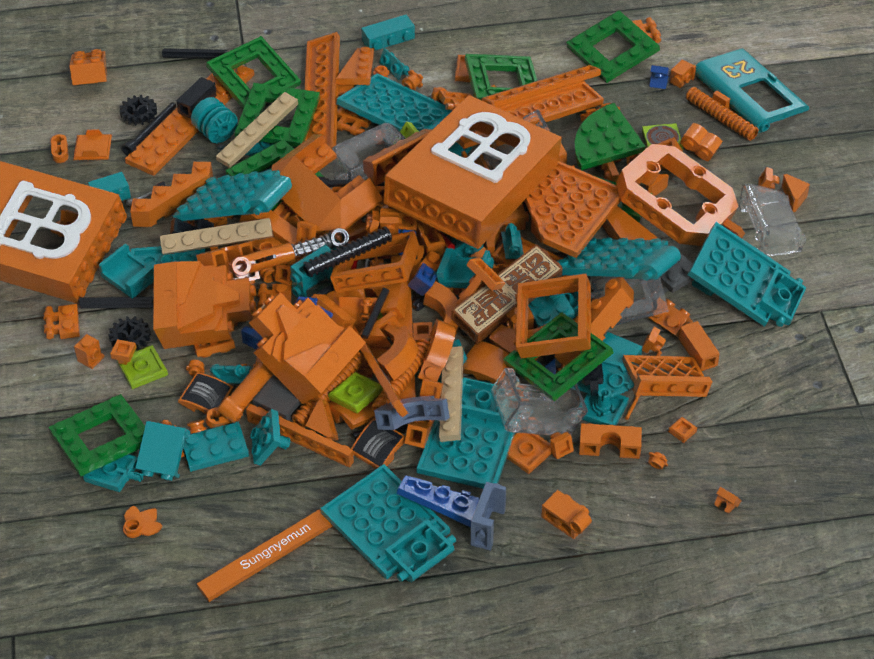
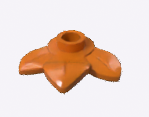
[123,506,162,538]

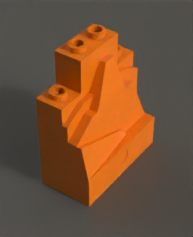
[153,261,257,349]
[249,292,366,404]

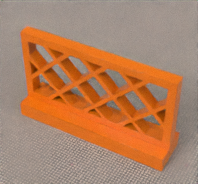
[622,355,712,397]

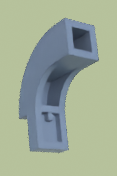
[374,396,450,430]

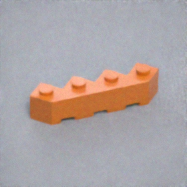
[130,162,213,227]
[555,277,634,366]

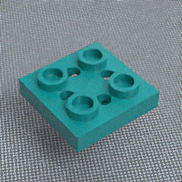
[577,388,629,426]
[250,409,290,466]

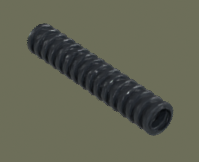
[303,226,392,278]

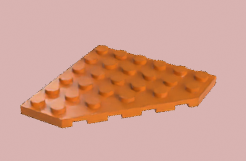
[524,161,621,258]

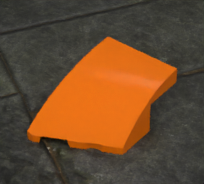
[463,341,512,387]
[329,399,376,430]

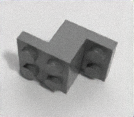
[638,253,694,297]

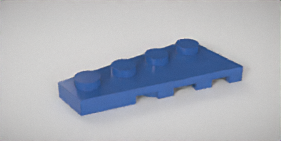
[396,475,481,527]

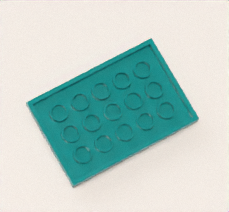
[336,73,452,134]

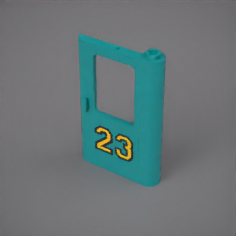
[695,48,809,133]

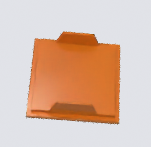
[73,129,112,160]

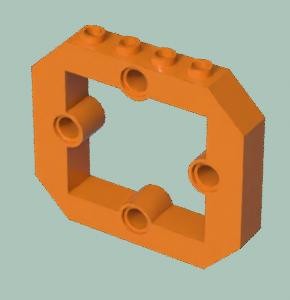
[616,144,739,246]

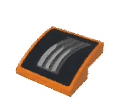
[178,372,233,419]
[351,418,406,469]

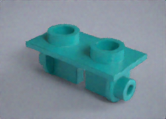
[379,48,410,80]
[501,223,524,260]
[210,364,251,384]

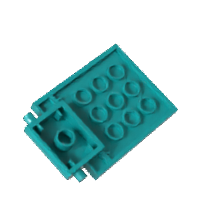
[173,170,292,221]
[687,222,806,327]
[557,237,681,281]
[417,377,521,489]
[320,464,456,583]

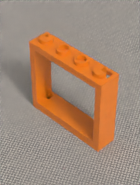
[330,231,420,293]
[513,274,591,359]

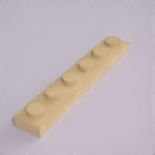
[216,92,298,168]
[160,218,273,255]
[439,346,464,442]

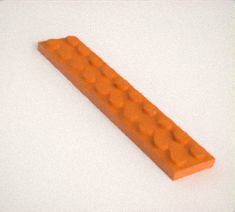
[305,32,340,152]
[125,65,254,176]
[456,81,604,149]

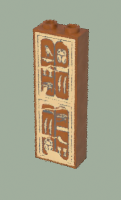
[451,244,563,344]

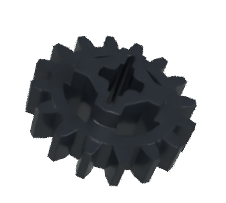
[120,95,157,126]
[108,316,151,350]

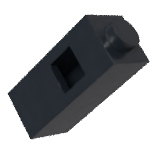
[176,77,217,119]

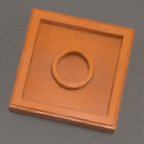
[507,426,552,474]

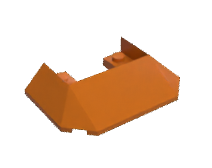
[272,134,384,233]

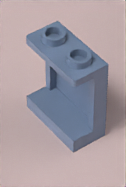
[471,482,506,551]

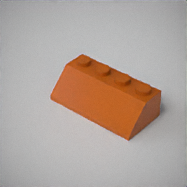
[363,129,432,186]

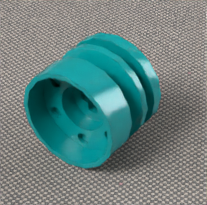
[191,97,238,144]

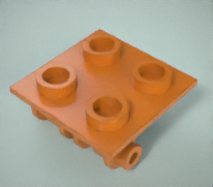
[339,296,378,333]

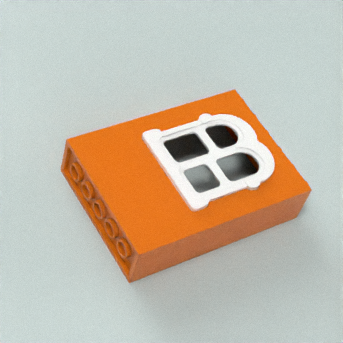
[384,95,562,249]
[0,161,127,304]

